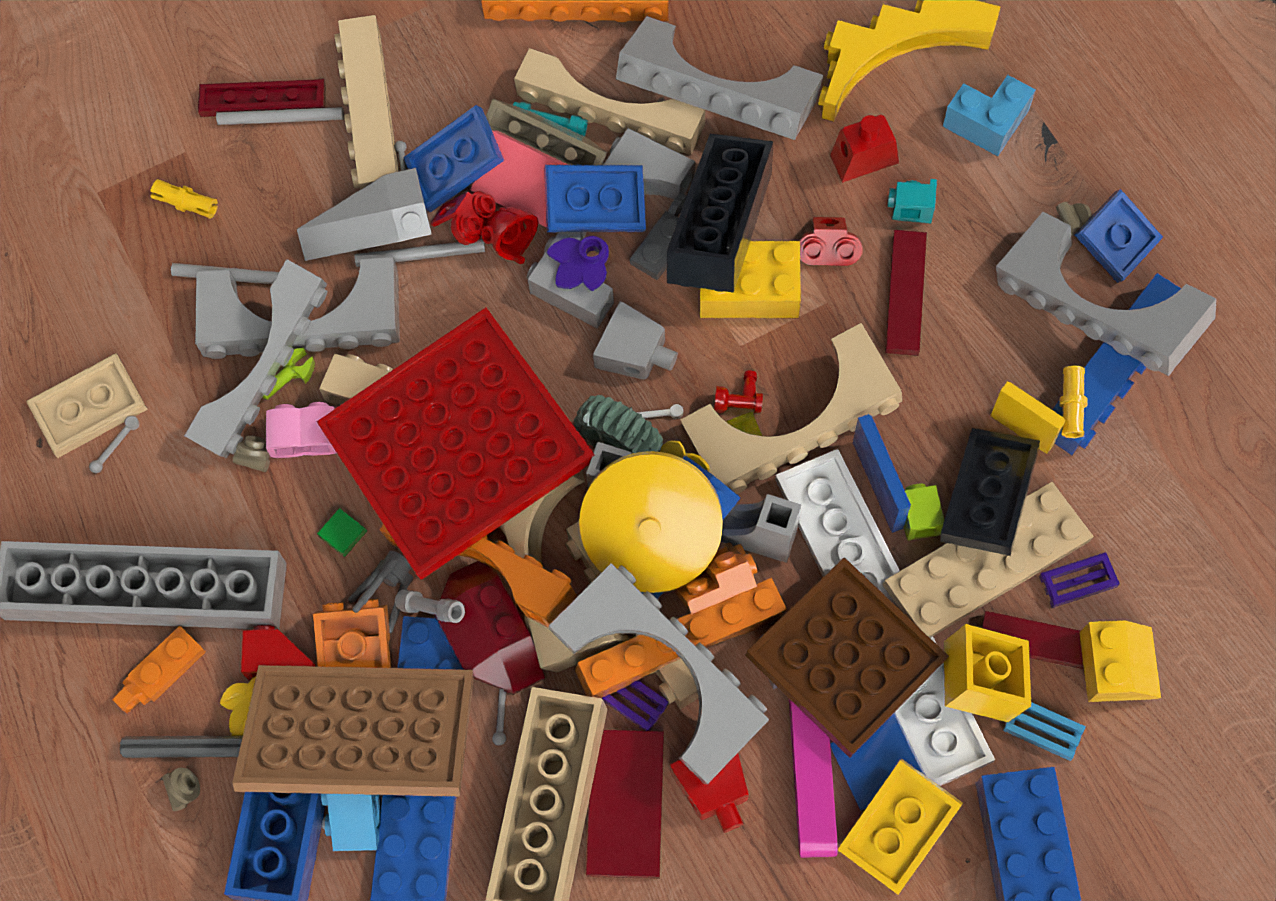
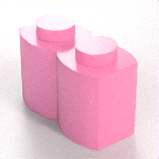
[266,402,337,458]

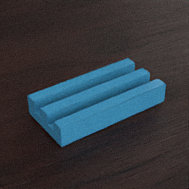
[1003,702,1086,761]

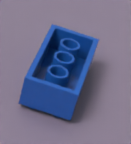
[975,767,1081,901]
[224,792,326,901]

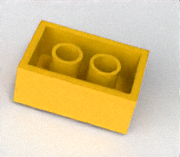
[700,241,801,318]

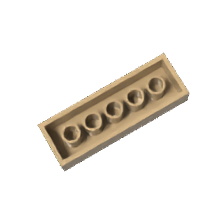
[485,687,607,901]

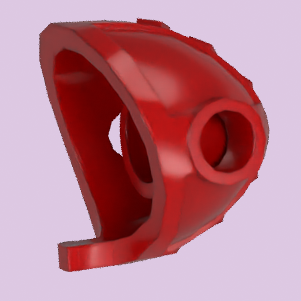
[481,207,539,264]

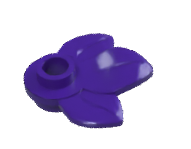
[547,236,609,291]

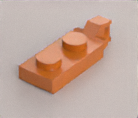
[112,625,206,714]

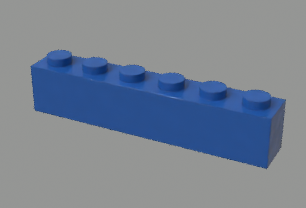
[1052,273,1181,455]

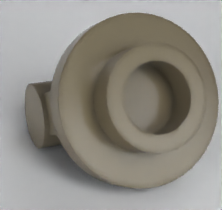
[1056,202,1092,236]
[233,436,270,472]
[162,767,200,811]

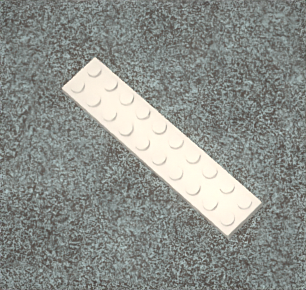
[775,449,995,786]

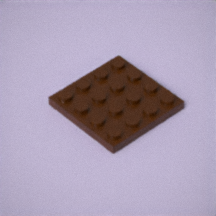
[745,557,949,758]

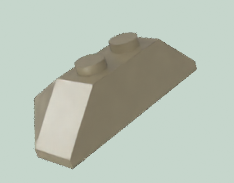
[486,99,607,165]

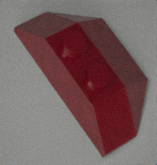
[434,561,545,695]

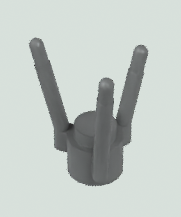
[348,551,414,634]

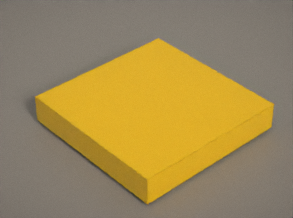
[990,381,1066,454]

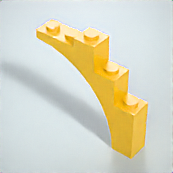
[818,0,1001,122]

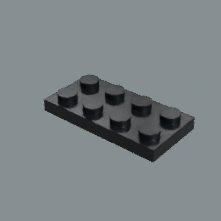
[940,428,1040,556]

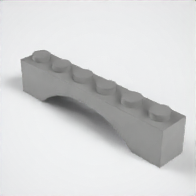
[184,259,328,458]

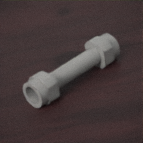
[395,589,465,623]

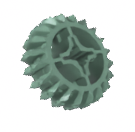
[574,395,663,453]

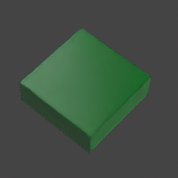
[317,508,367,557]

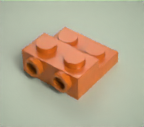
[674,542,758,614]
[313,599,391,668]

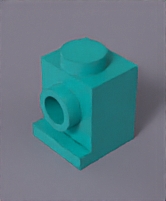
[887,179,937,224]

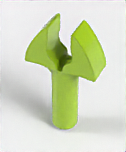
[262,348,315,400]

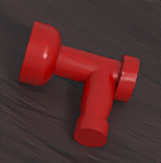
[714,370,763,414]

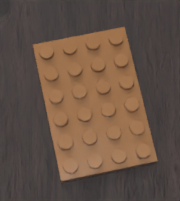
[232,665,474,797]

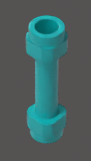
[513,102,588,137]

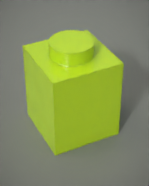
[904,483,944,541]

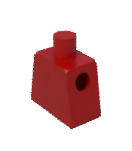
[830,114,899,183]
[670,753,749,833]

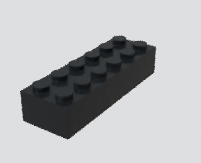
[667,133,773,293]

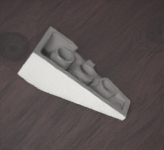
[297,168,432,261]

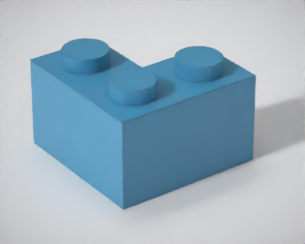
[943,75,1036,156]
[321,794,380,851]

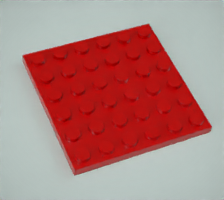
[316,307,595,580]

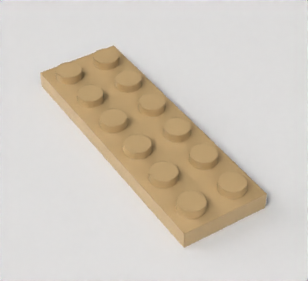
[883,482,1094,638]

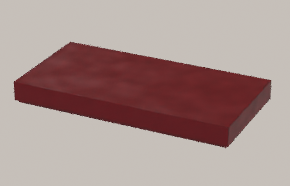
[586,730,664,879]

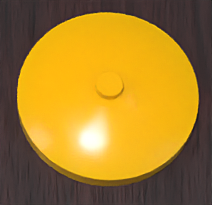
[579,451,723,593]

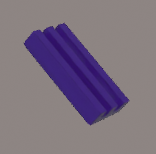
[1039,552,1120,608]
[602,680,669,731]

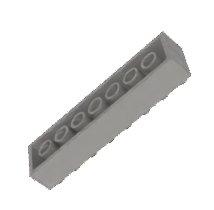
[0,541,287,630]

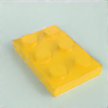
[838,759,963,895]

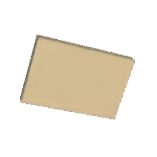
[26,353,148,458]

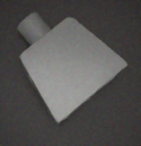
[593,301,678,380]

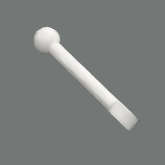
[636,404,683,419]

